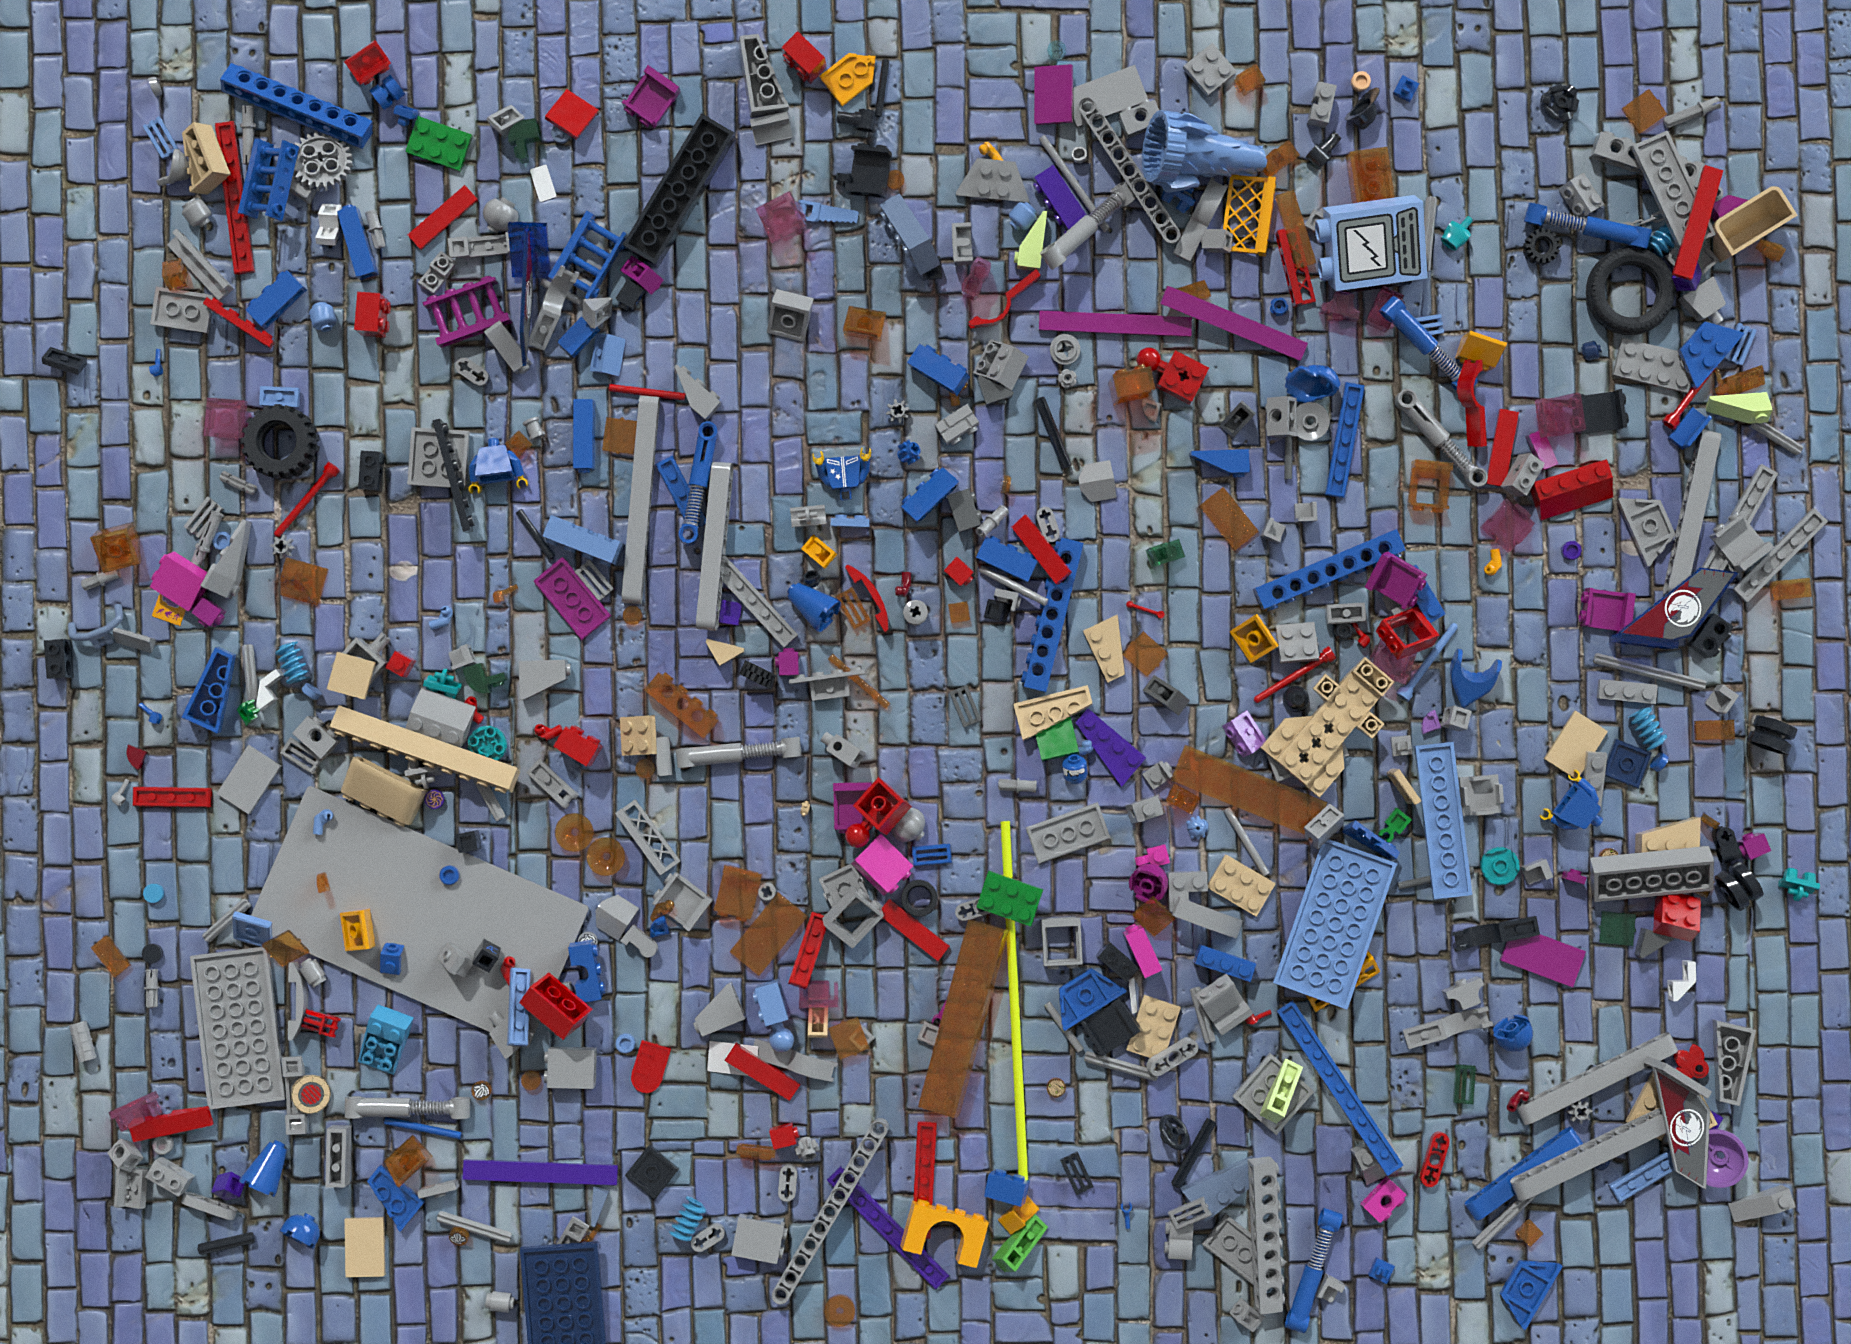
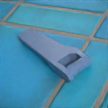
[797,200,859,224]

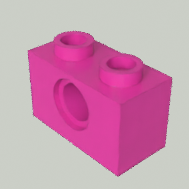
[1360,1176,1406,1223]

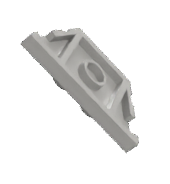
[956,158,1029,202]
[1616,498,1676,567]

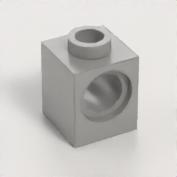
[1201,229,1233,253]
[1441,706,1472,731]
[108,1138,144,1172]

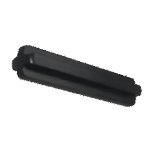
[197,1232,255,1255]

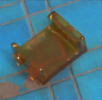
[713,864,763,922]

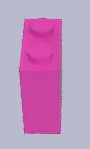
[150,552,207,612]
[851,834,913,896]
[1123,924,1162,978]

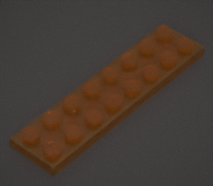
[1170,745,1328,835]

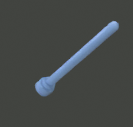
[1396,623,1458,702]

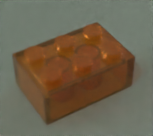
[1346,146,1395,203]
[1108,365,1155,405]

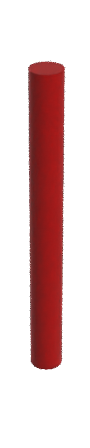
[609,384,686,401]

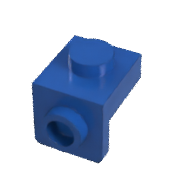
[380,943,404,975]

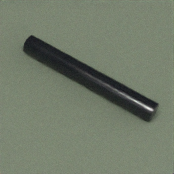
[875,59,890,117]
[516,509,555,560]

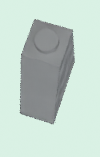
[484,320,532,374]
[519,660,571,700]
[693,981,746,1037]

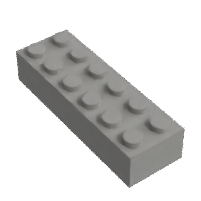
[1590,846,1714,902]

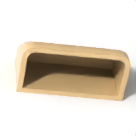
[1713,186,1798,263]
[341,756,428,827]

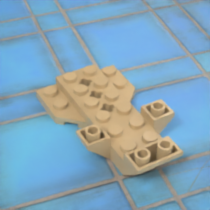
[1260,657,1394,798]

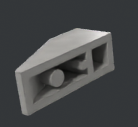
[1727,1185,1796,1222]

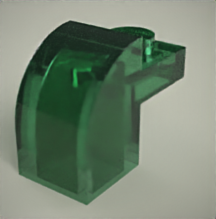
[508,118,541,163]
[1145,539,1185,568]
[462,663,509,693]

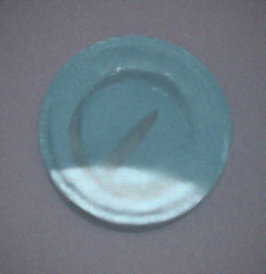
[1047,40,1066,61]

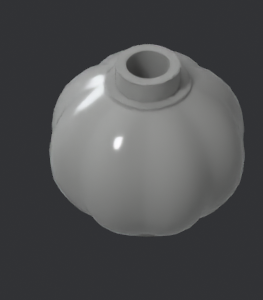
[483,197,518,233]
[891,808,925,842]

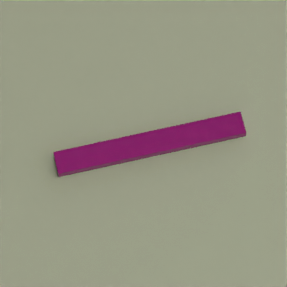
[1160,286,1308,361]
[1038,311,1192,337]

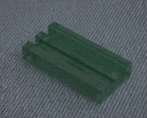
[1453,1064,1476,1104]

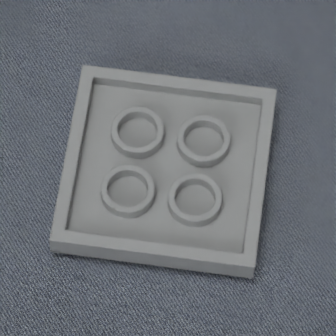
[407,427,470,489]
[1232,1052,1314,1135]

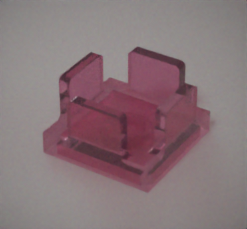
[756,191,807,244]
[204,398,251,441]
[1480,498,1535,552]
[1370,638,1417,685]
[799,980,839,1008]
[108,1091,162,1132]

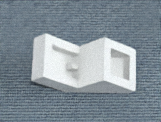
[315,204,342,245]
[256,669,284,711]
[1667,960,1696,1001]

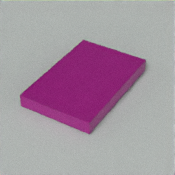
[1034,64,1073,125]

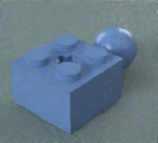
[753,979,794,1053]

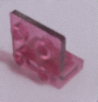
[1535,392,1586,438]

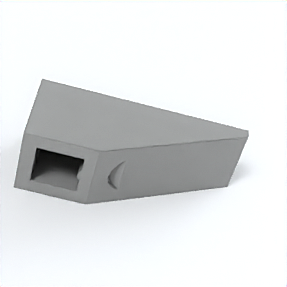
[675,364,721,421]

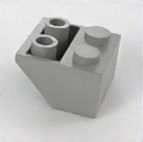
[973,339,1029,391]

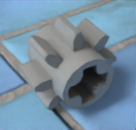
[886,399,909,424]
[270,535,296,559]
[1566,1100,1592,1124]
[794,1137,820,1161]

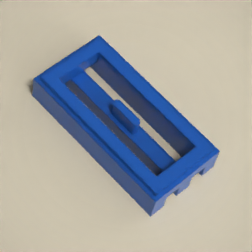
[912,843,952,866]

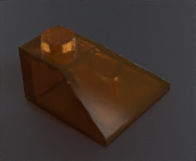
[280,557,329,606]

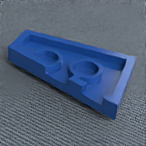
[1342,820,1400,861]
[367,1165,425,1232]

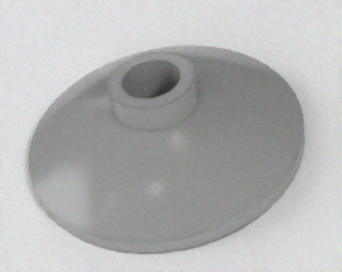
[1297,402,1330,441]

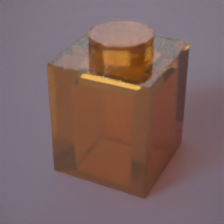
[1234,64,1266,96]
[162,258,188,291]

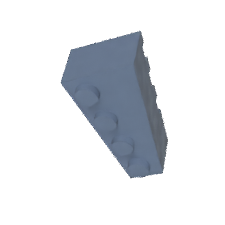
[879,193,940,275]
[1180,1155,1254,1222]

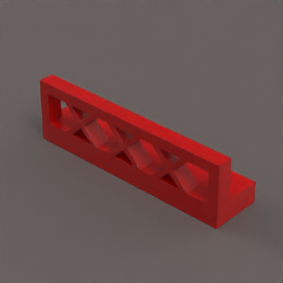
[1275,228,1316,308]

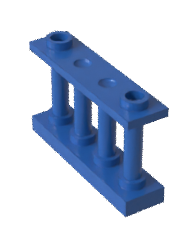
[238,139,299,221]
[548,211,628,299]

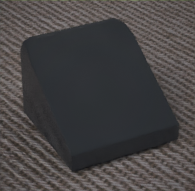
[984,599,1010,623]

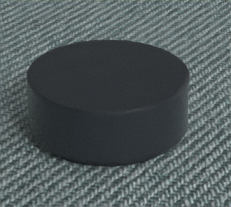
[142,943,163,963]

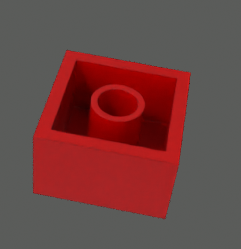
[781,31,827,84]
[354,292,391,338]
[553,725,603,766]
[1653,893,1701,942]

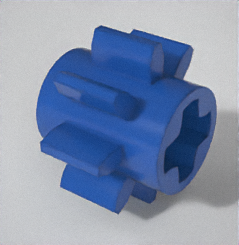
[897,440,921,465]

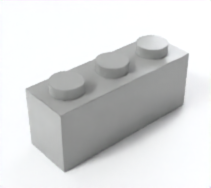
[325,1125,352,1188]

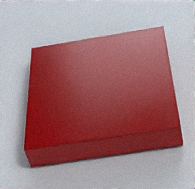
[545,89,598,140]

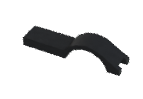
[1451,916,1540,952]

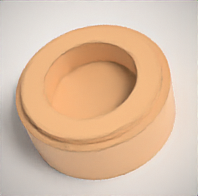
[1351,71,1371,92]

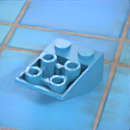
[358,1004,414,1075]

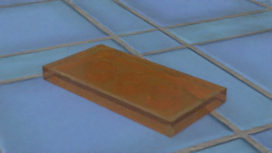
[730,892,808,976]

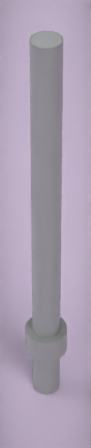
[1039,135,1110,233]

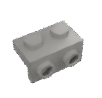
[1559,172,1604,218]
[114,1167,148,1209]

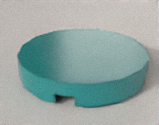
[1480,847,1520,885]

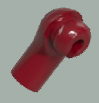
[895,572,911,597]
[1507,1089,1530,1112]

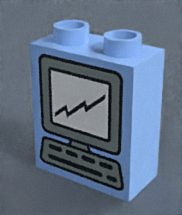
[1315,195,1427,291]

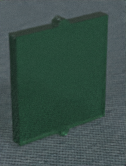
[1598,911,1636,946]

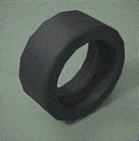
[901,879,937,917]

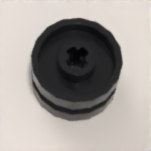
[1747,715,1798,755]
[1714,861,1764,911]

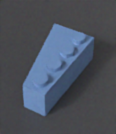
[543,515,625,567]

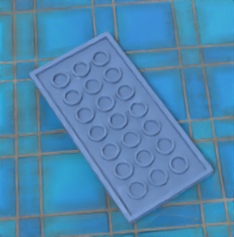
[1273,839,1397,1010]

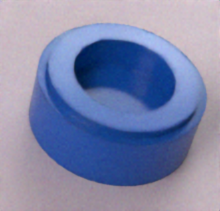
[1650,752,1669,772]
[439,865,460,885]

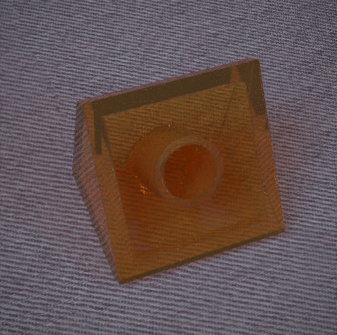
[843,306,886,342]
[384,1135,433,1187]

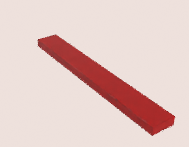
[215,121,255,275]

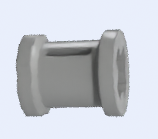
[522,417,546,441]

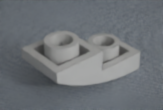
[418,251,457,295]

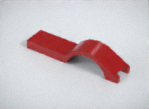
[968,269,1041,329]
[1457,359,1487,447]

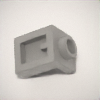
[994,588,1021,612]
[1142,761,1173,790]
[1230,1298,1265,1332]

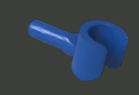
[149,349,163,377]
[138,702,162,724]
[1120,1202,1132,1229]

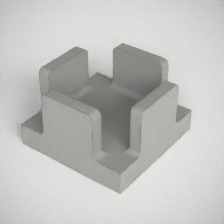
[1458,774,1504,816]

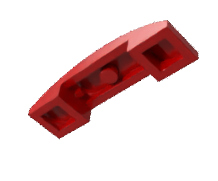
[845,565,888,633]

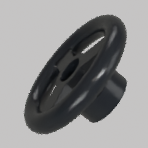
[1159,1114,1189,1150]

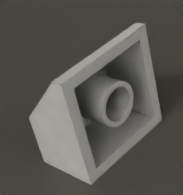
[767,289,814,342]
[1350,1134,1402,1185]

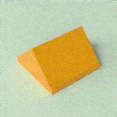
[1229,614,1279,663]
[340,908,375,951]

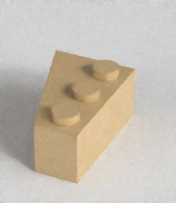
[182,122,231,195]
[1635,817,1701,853]

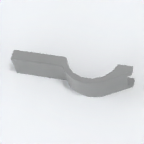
[1173,177,1228,263]
[528,265,579,351]
[1403,1006,1493,1049]
[753,1038,838,1082]

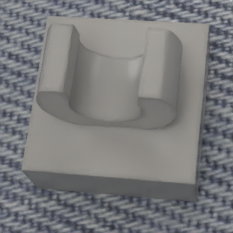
[1390,735,1412,756]

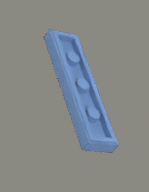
[507,968,531,1047]
[1609,1149,1674,1203]

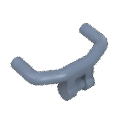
[68,604,123,650]

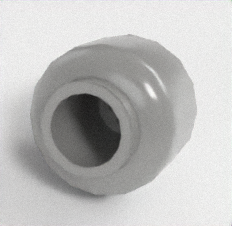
[182,198,211,228]

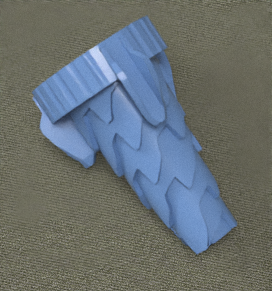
[1142,110,1267,192]

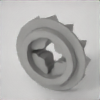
[1050,334,1080,365]

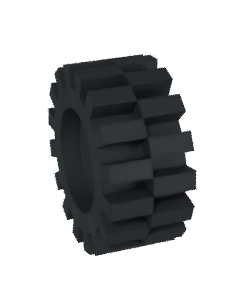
[1523,228,1561,265]
[739,660,776,689]

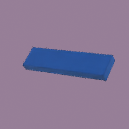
[655,456,706,532]

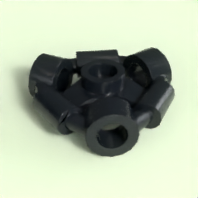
[1540,84,1579,123]

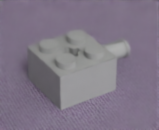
[331,632,391,686]

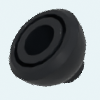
[1283,686,1309,712]

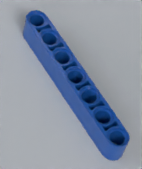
[1464,1127,1583,1221]

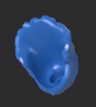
[1285,365,1341,403]

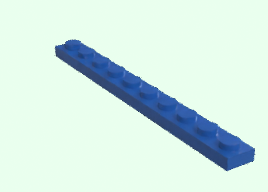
[1276,1000,1404,1176]

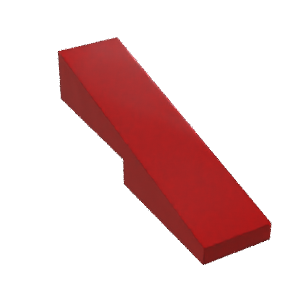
[724,1042,801,1101]
[128,1106,214,1142]

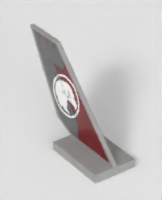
[1643,1056,1712,1190]

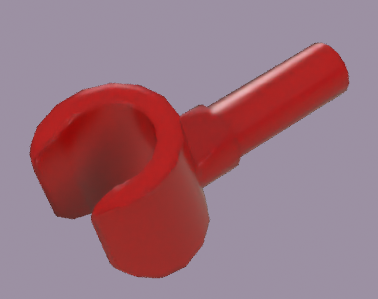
[1351,623,1370,648]
[1245,1010,1272,1025]

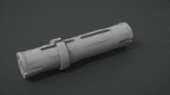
[240,105,256,165]
[190,511,224,568]

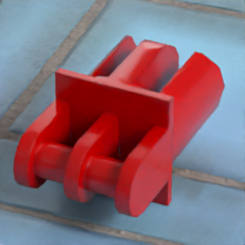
[301,1009,341,1038]

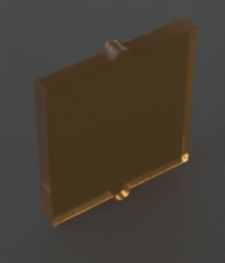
[1622,89,1667,134]
[602,417,637,455]
[1122,631,1168,677]
[1132,896,1176,937]
[262,930,309,967]
[828,1017,870,1060]

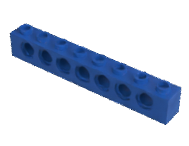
[220,63,373,149]
[1253,529,1406,611]
[1021,537,1084,692]

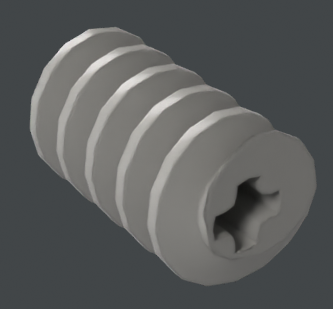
[903,600,928,626]

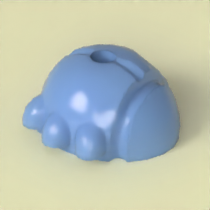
[1186,816,1209,839]

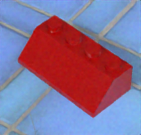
[1530,459,1613,521]

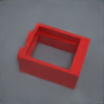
[1375,607,1439,660]

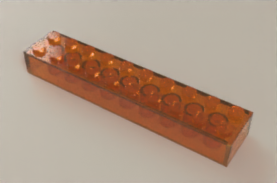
[918,919,1009,1118]

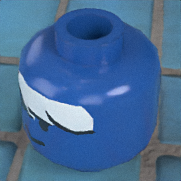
[1062,754,1088,784]

